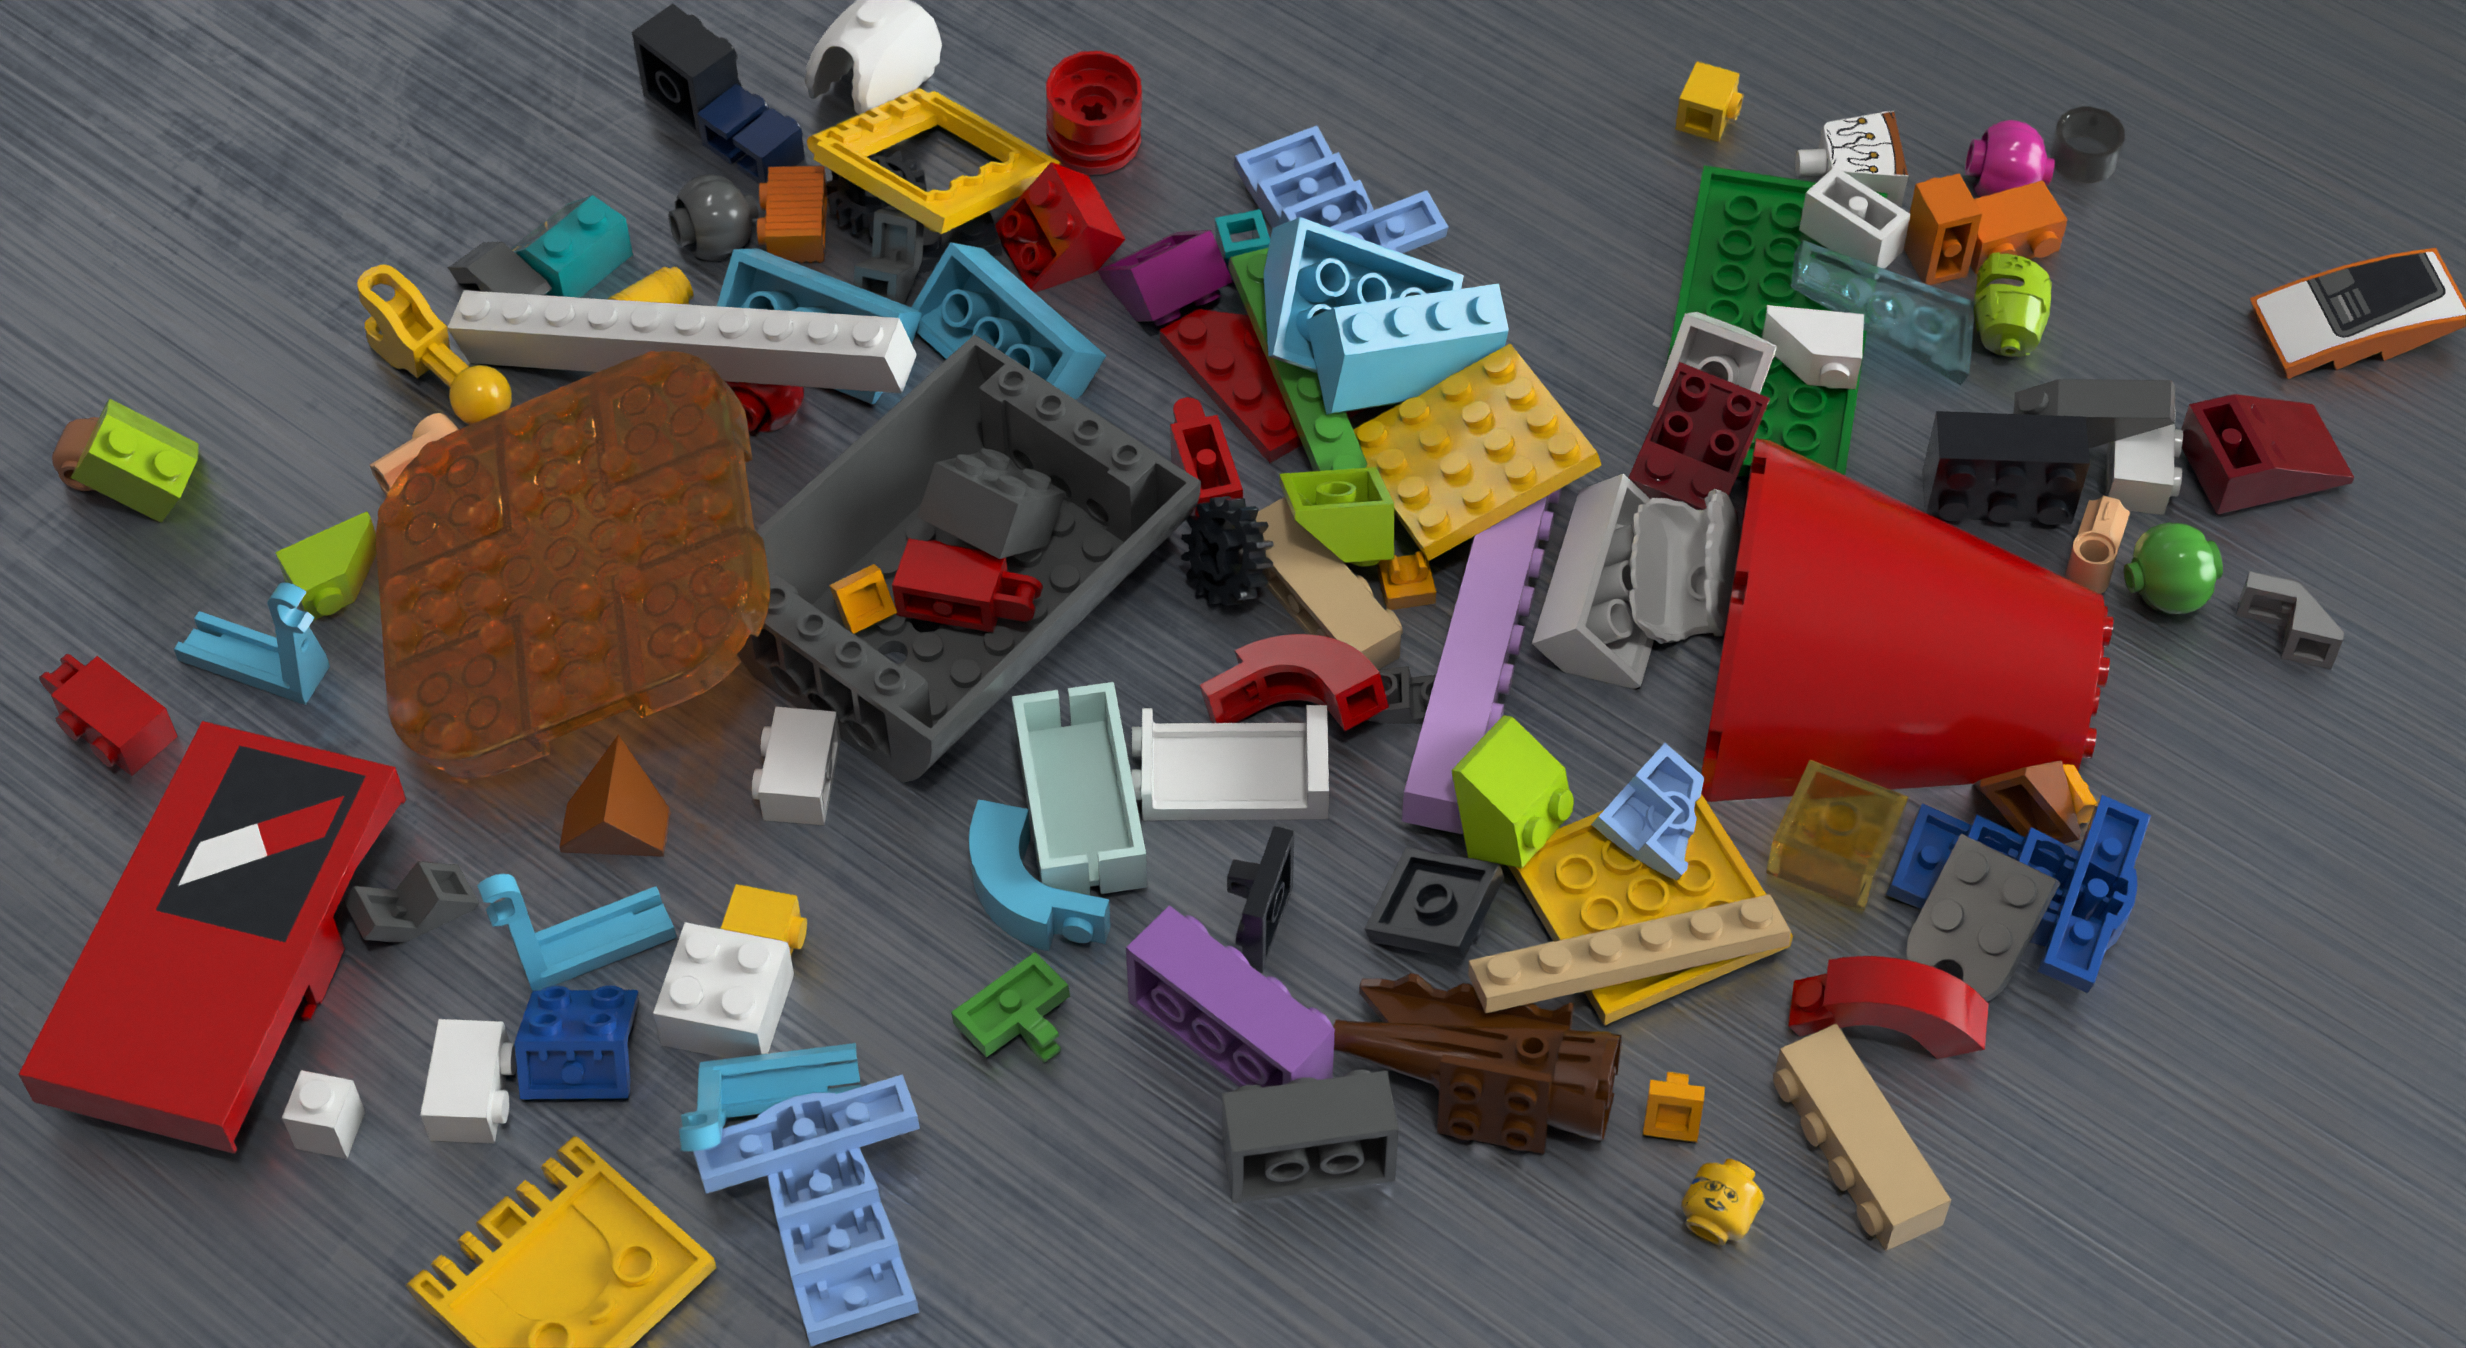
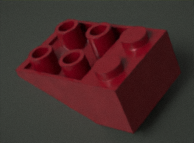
[1628,362,1770,510]
[2181,394,2354,515]

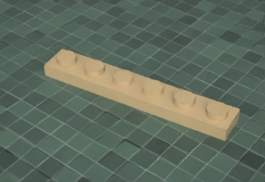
[1468,894,1791,1013]

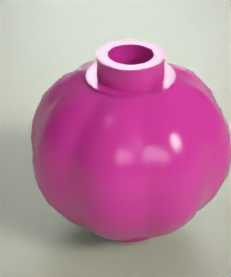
[1964,120,2055,197]

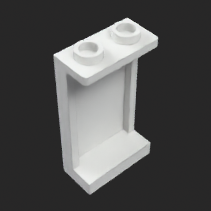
[1131,705,1329,821]

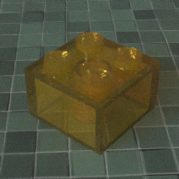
[1766,760,1909,911]

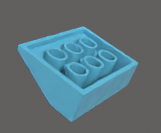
[1264,217,1464,373]

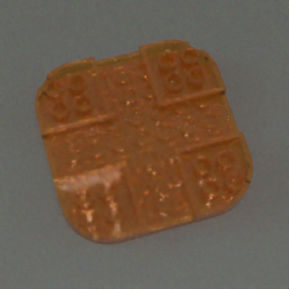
[376,351,770,779]

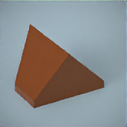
[559,734,671,857]
[1972,760,2081,844]

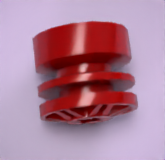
[1046,51,1142,175]

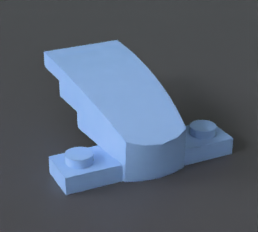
[1234,125,1448,254]
[693,1074,920,1347]

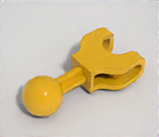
[357,264,512,427]

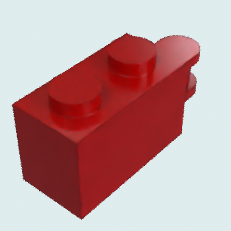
[1170,397,1243,516]
[892,538,1043,632]
[39,654,178,776]

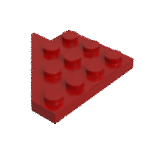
[1160,309,1368,463]

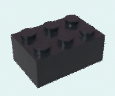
[1922,411,2090,525]

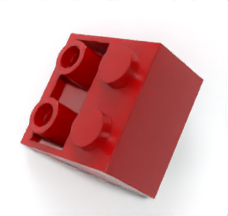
[995,162,1126,293]

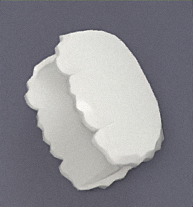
[804,0,942,115]
[1629,489,1741,644]

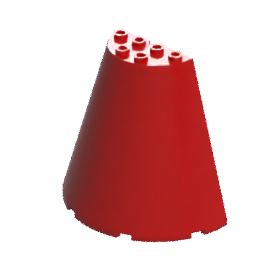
[1701,438,2114,802]

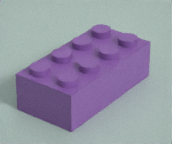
[1126,905,1335,1087]

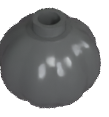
[668,174,759,261]

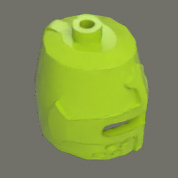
[1973,252,2052,358]

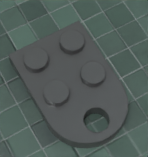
[1906,834,2060,1002]

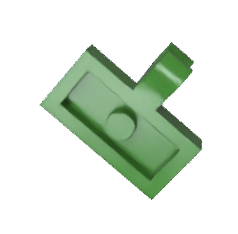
[951,952,1070,1063]

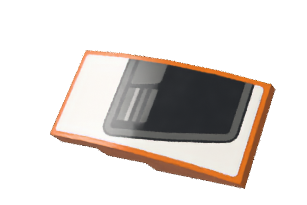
[2249,247,2466,379]

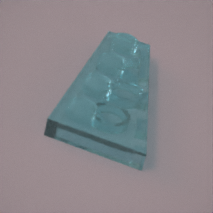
[1791,240,1974,385]

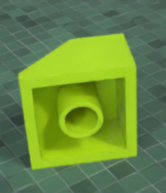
[71,398,199,523]
[1279,467,1394,566]
[1451,715,1574,868]

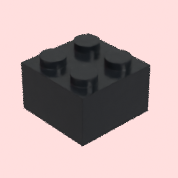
[632,4,742,139]

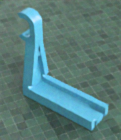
[174,583,330,705]
[477,874,677,992]
[679,1043,861,1151]

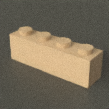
[1256,497,1403,670]
[1773,1024,1951,1251]

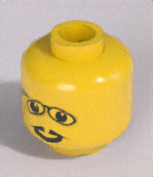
[1681,1158,1764,1245]

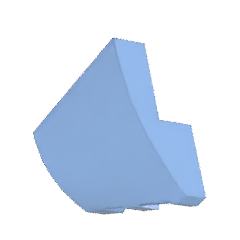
[1591,743,1704,880]

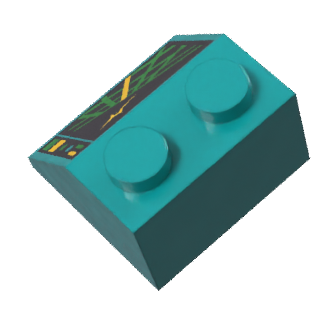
[511,195,633,298]

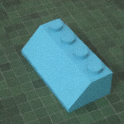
[911,242,1106,399]
[717,249,922,404]
[1306,283,1509,415]

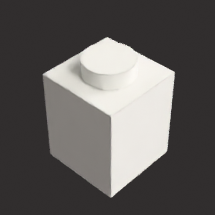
[282,1070,365,1159]

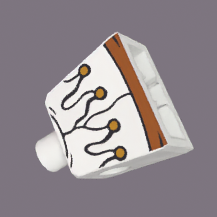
[1795,111,1908,207]

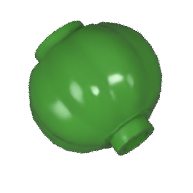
[2123,522,2223,615]

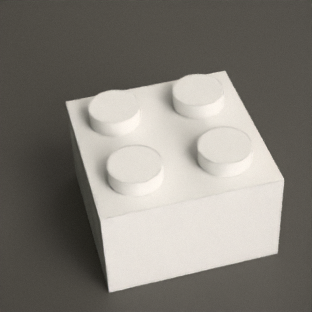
[653,922,794,1059]

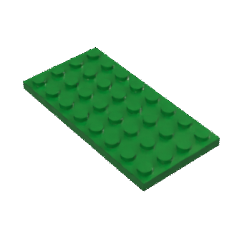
[1658,165,1888,478]

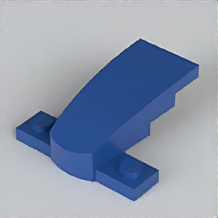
[1886,795,2151,993]

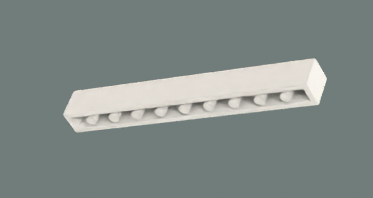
[447,290,917,393]

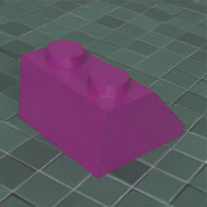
[1097,230,1233,326]

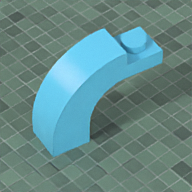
[969,799,1111,951]

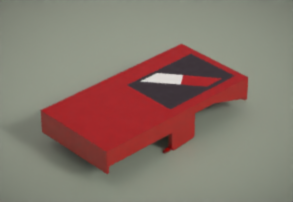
[18,721,406,1154]

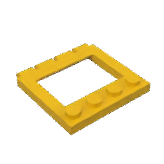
[807,88,1060,234]

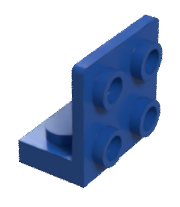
[514,985,639,1099]

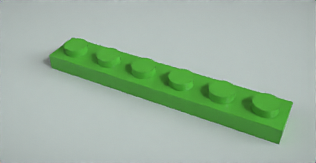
[1228,248,1368,471]

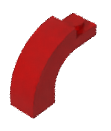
[1199,634,1389,731]
[1788,956,1989,1059]

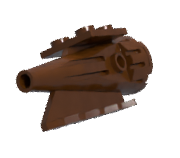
[1333,973,1622,1154]

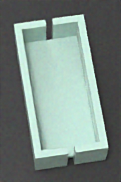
[1012,682,1147,895]

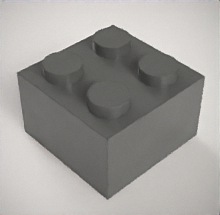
[917,449,1066,559]

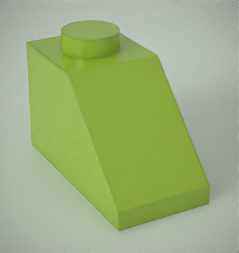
[275,511,380,621]

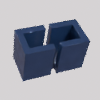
[697,84,805,184]

